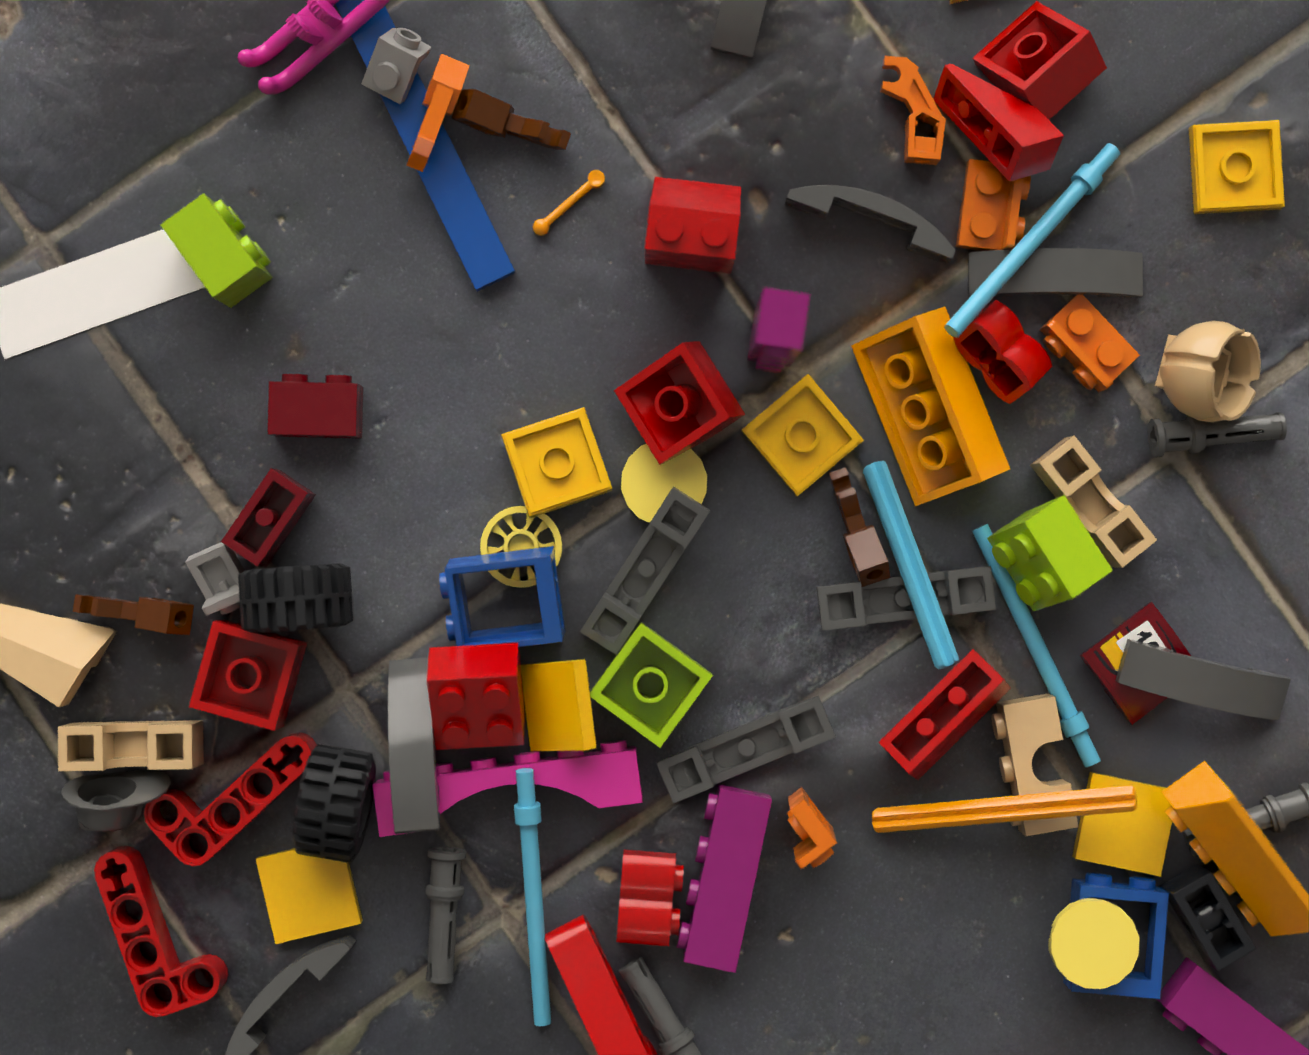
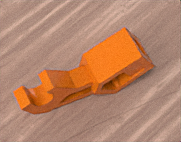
[406,54,470,172]
[880,56,946,165]

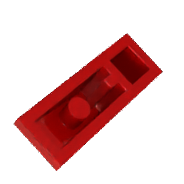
[933,64,1064,182]

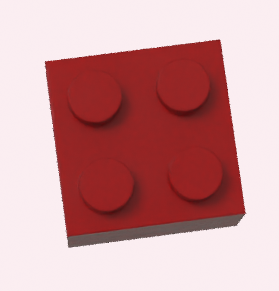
[189,619,307,731]
[426,643,525,750]

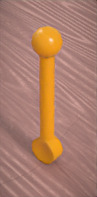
[532,170,605,236]

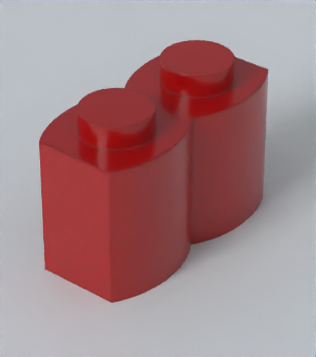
[953,300,1053,404]
[616,849,684,946]

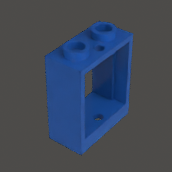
[439,546,566,647]
[1063,873,1169,999]

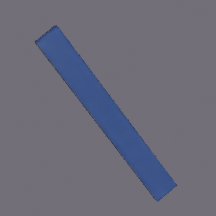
[336,0,516,292]

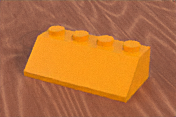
[851,307,1010,506]
[1162,761,1309,937]

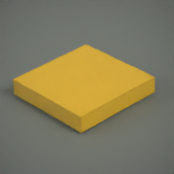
[1189,120,1285,214]
[741,374,864,497]
[501,407,613,519]
[520,659,596,751]
[1072,772,1172,877]
[255,848,363,944]

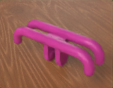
[237,0,390,95]

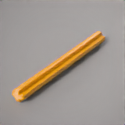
[872,785,1137,833]

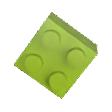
[160,193,273,308]
[987,495,1113,612]
[590,622,713,748]

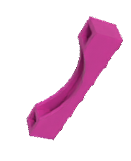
[372,740,643,837]

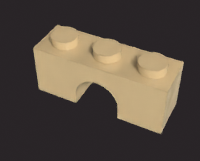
[1030,435,1157,568]
[992,693,1078,836]
[58,720,204,771]

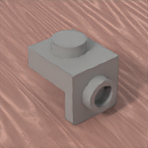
[361,28,431,104]
[185,542,244,616]

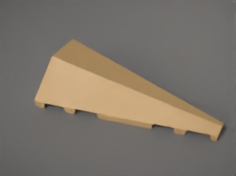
[0,603,117,707]

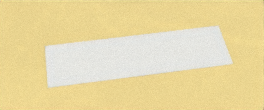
[0,229,205,359]

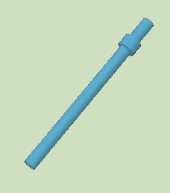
[944,143,1120,338]
[972,524,1101,768]
[514,768,551,1026]

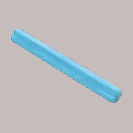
[863,461,959,669]

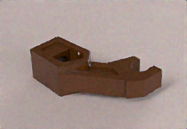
[451,89,571,150]
[829,467,891,587]
[73,594,194,635]

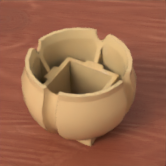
[1155,321,1261,423]

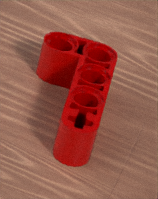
[144,732,317,866]
[94,846,228,1017]
[545,914,658,1055]

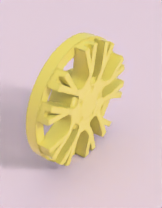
[480,506,562,588]

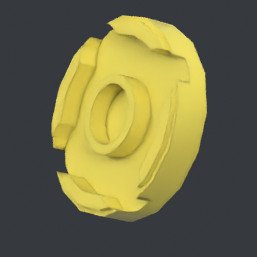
[621,444,707,523]
[1048,898,1139,989]

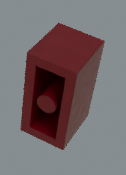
[268,374,363,439]
[221,468,316,567]

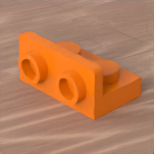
[956,159,1031,251]
[1039,295,1140,392]
[787,787,837,869]

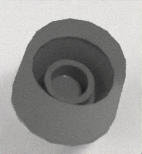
[61,770,171,832]

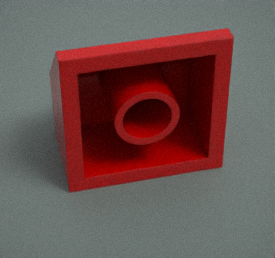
[972,1,1107,119]
[614,341,745,465]

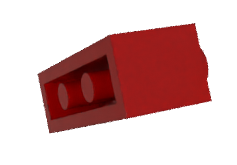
[878,649,1011,780]

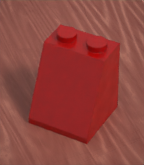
[645,177,741,274]

